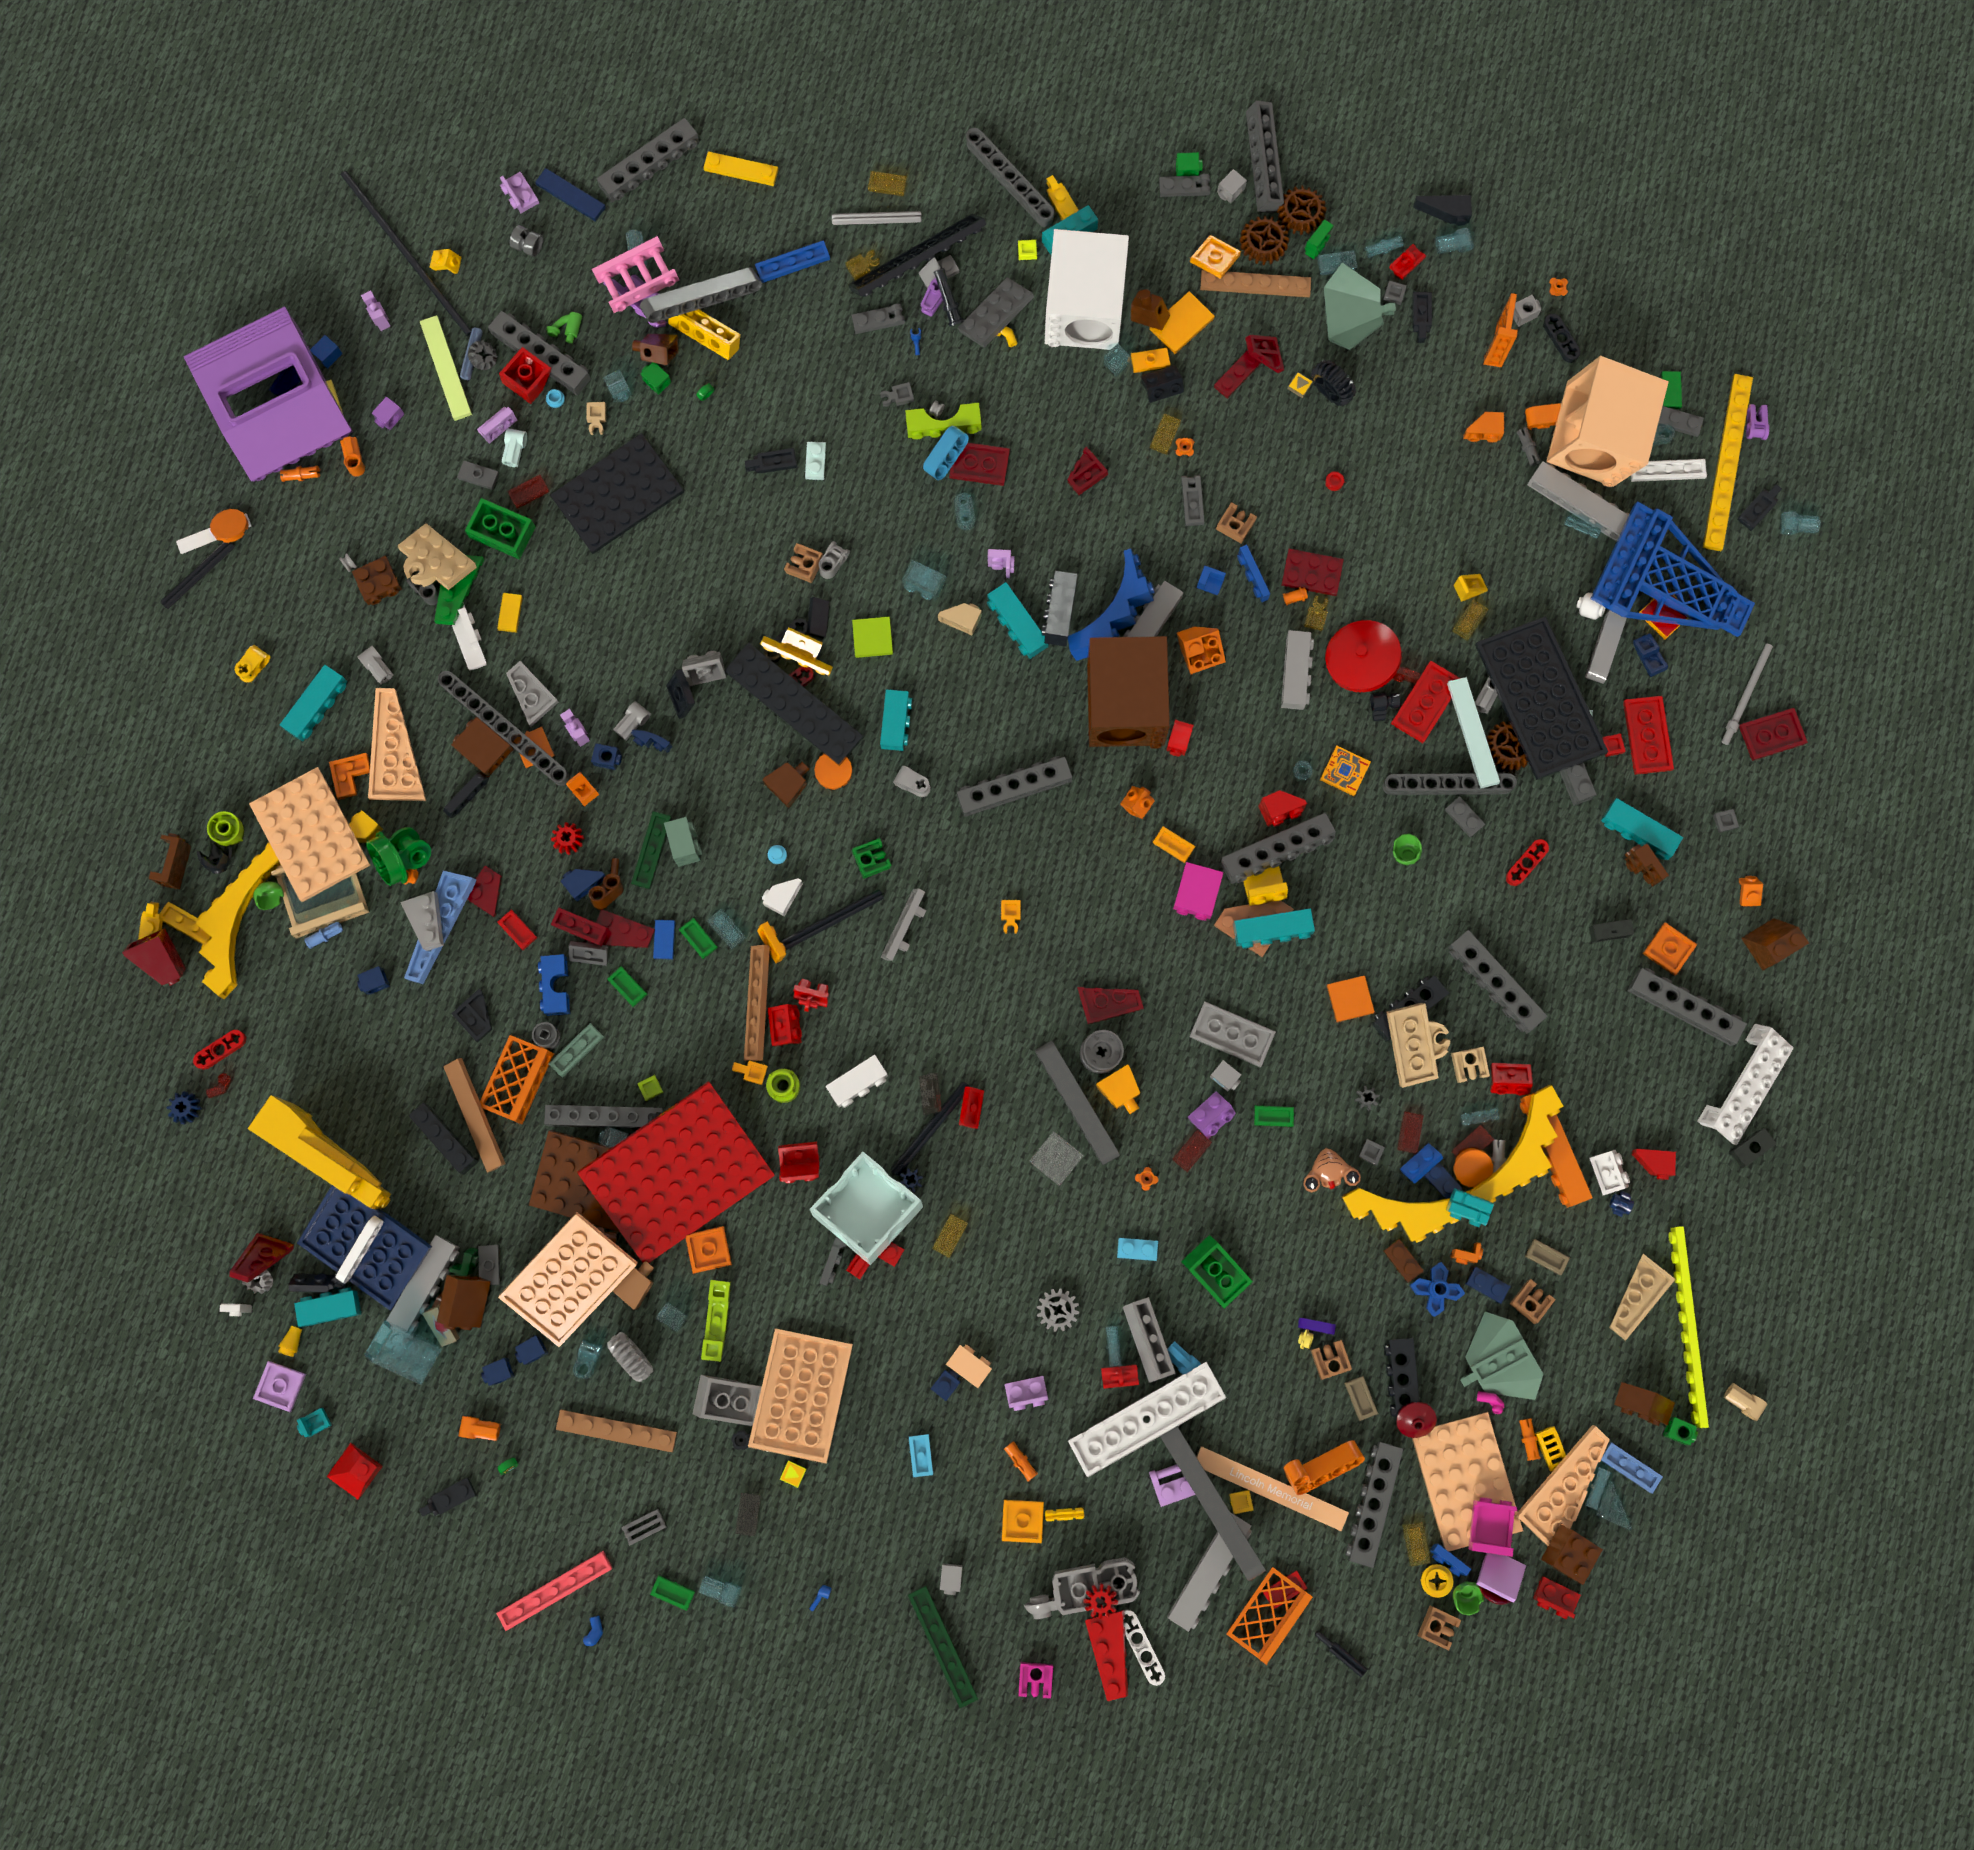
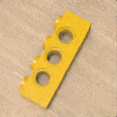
[668,309,741,360]

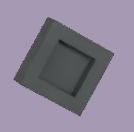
[1383,281,1407,305]
[1713,809,1739,833]
[1358,1139,1385,1166]

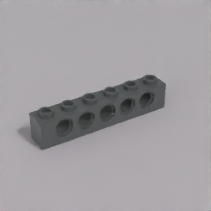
[1246,100,1284,213]
[596,118,699,203]
[488,311,591,396]
[957,756,1072,817]
[1221,813,1336,884]
[1448,930,1547,1034]
[1627,968,1747,1046]
[544,1105,665,1129]
[1345,1442,1403,1568]

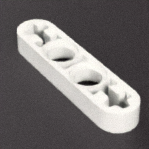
[336,1216,383,1283]
[1124,1610,1165,1686]

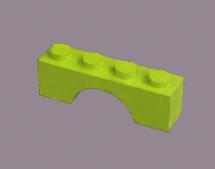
[905,403,981,439]

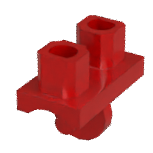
[1389,244,1426,280]
[793,979,829,1012]
[1101,1365,1139,1389]

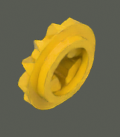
[1420,1564,1453,1598]

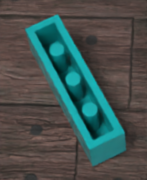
[987,582,1048,659]
[280,665,348,742]
[1601,798,1683,860]
[1233,908,1315,949]

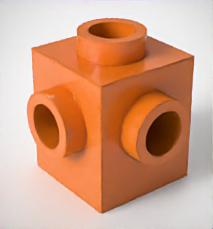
[1120,786,1155,819]

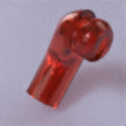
[206,1073,231,1098]

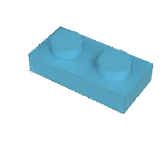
[1117,1238,1158,1261]
[909,1434,933,1477]

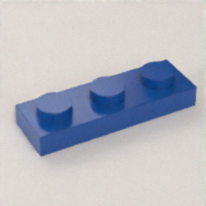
[1237,545,1270,602]

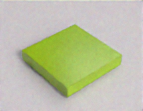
[852,617,893,658]

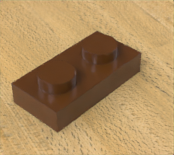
[1383,1239,1424,1283]

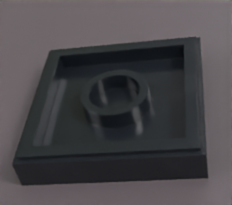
[666,669,695,719]

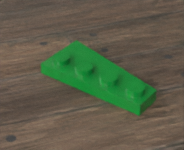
[434,555,484,625]

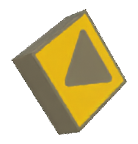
[1287,372,1313,398]

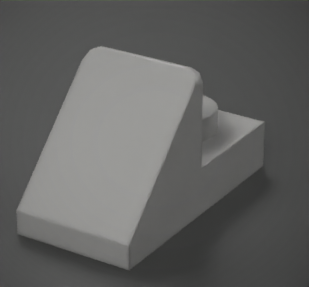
[919,255,959,289]

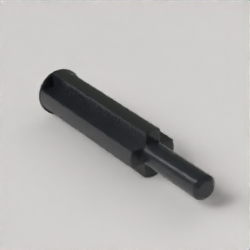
[1315,1631,1368,1678]

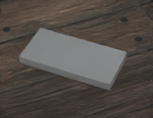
[1190,1001,1276,1068]

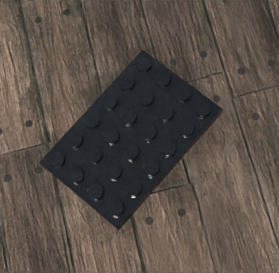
[550,433,684,554]

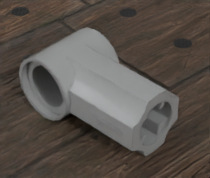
[357,646,393,684]
[1475,677,1497,714]
[613,701,651,741]

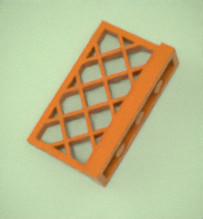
[1483,293,1518,368]
[480,1035,554,1124]
[1226,1567,1313,1665]

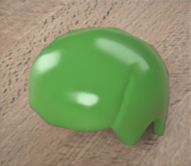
[1393,834,1422,865]
[253,881,284,910]
[1453,1581,1484,1615]

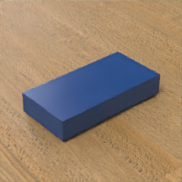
[653,920,675,959]

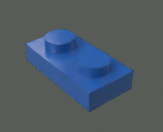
[1400,1143,1443,1184]
[1429,1544,1471,1577]

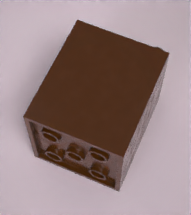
[1087,636,1169,749]

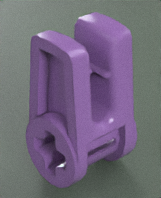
[921,278,943,316]
[1746,404,1769,440]

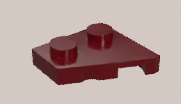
[1067,447,1108,495]

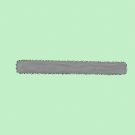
[832,211,922,225]

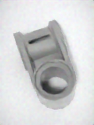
[819,541,850,579]
[893,766,931,797]

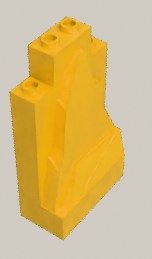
[248,1095,391,1209]

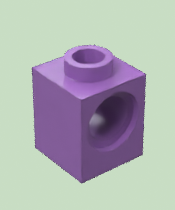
[372,397,404,430]

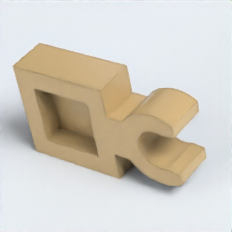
[587,402,606,435]

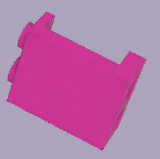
[1173,862,1223,921]
[1468,1497,1517,1557]

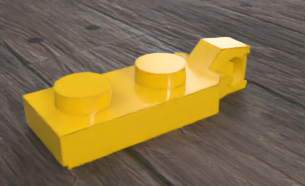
[1046,175,1079,220]
[138,902,163,940]

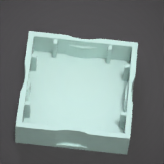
[810,1152,923,1265]

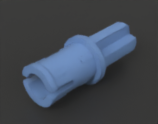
[304,922,343,949]

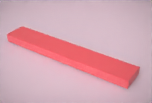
[496,1551,613,1631]

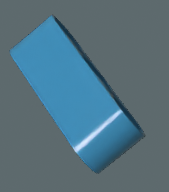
[923,426,969,480]

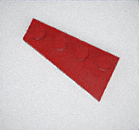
[1085,1610,1128,1701]

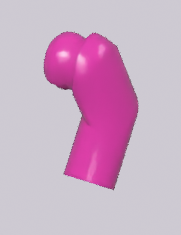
[1477,1391,1504,1414]

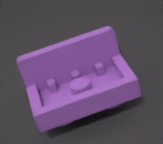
[1188,1091,1236,1139]

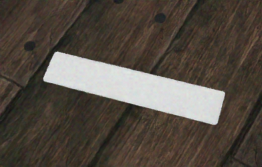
[176,514,251,554]

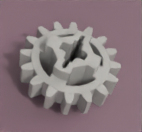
[1037,1289,1079,1332]

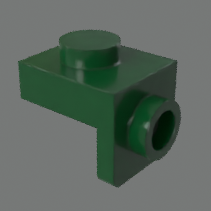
[449,1248,479,1276]

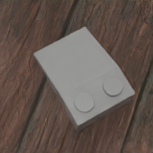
[682,651,727,686]
[693,1375,762,1426]

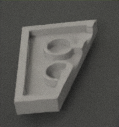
[506,661,559,727]
[400,891,444,951]

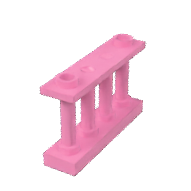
[592,236,679,313]

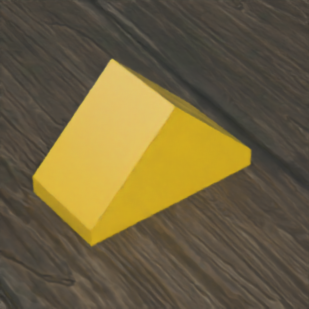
[1454,574,1488,602]

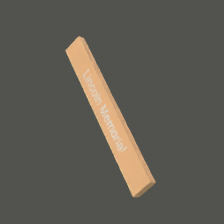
[1196,1447,1349,1531]

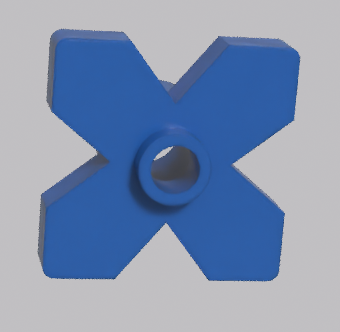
[1410,1262,1465,1317]

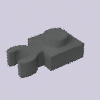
[880,382,914,407]

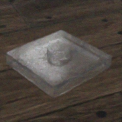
[1029,1131,1084,1186]

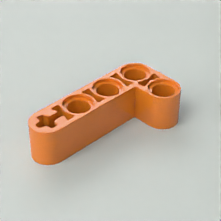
[1284,1440,1365,1495]

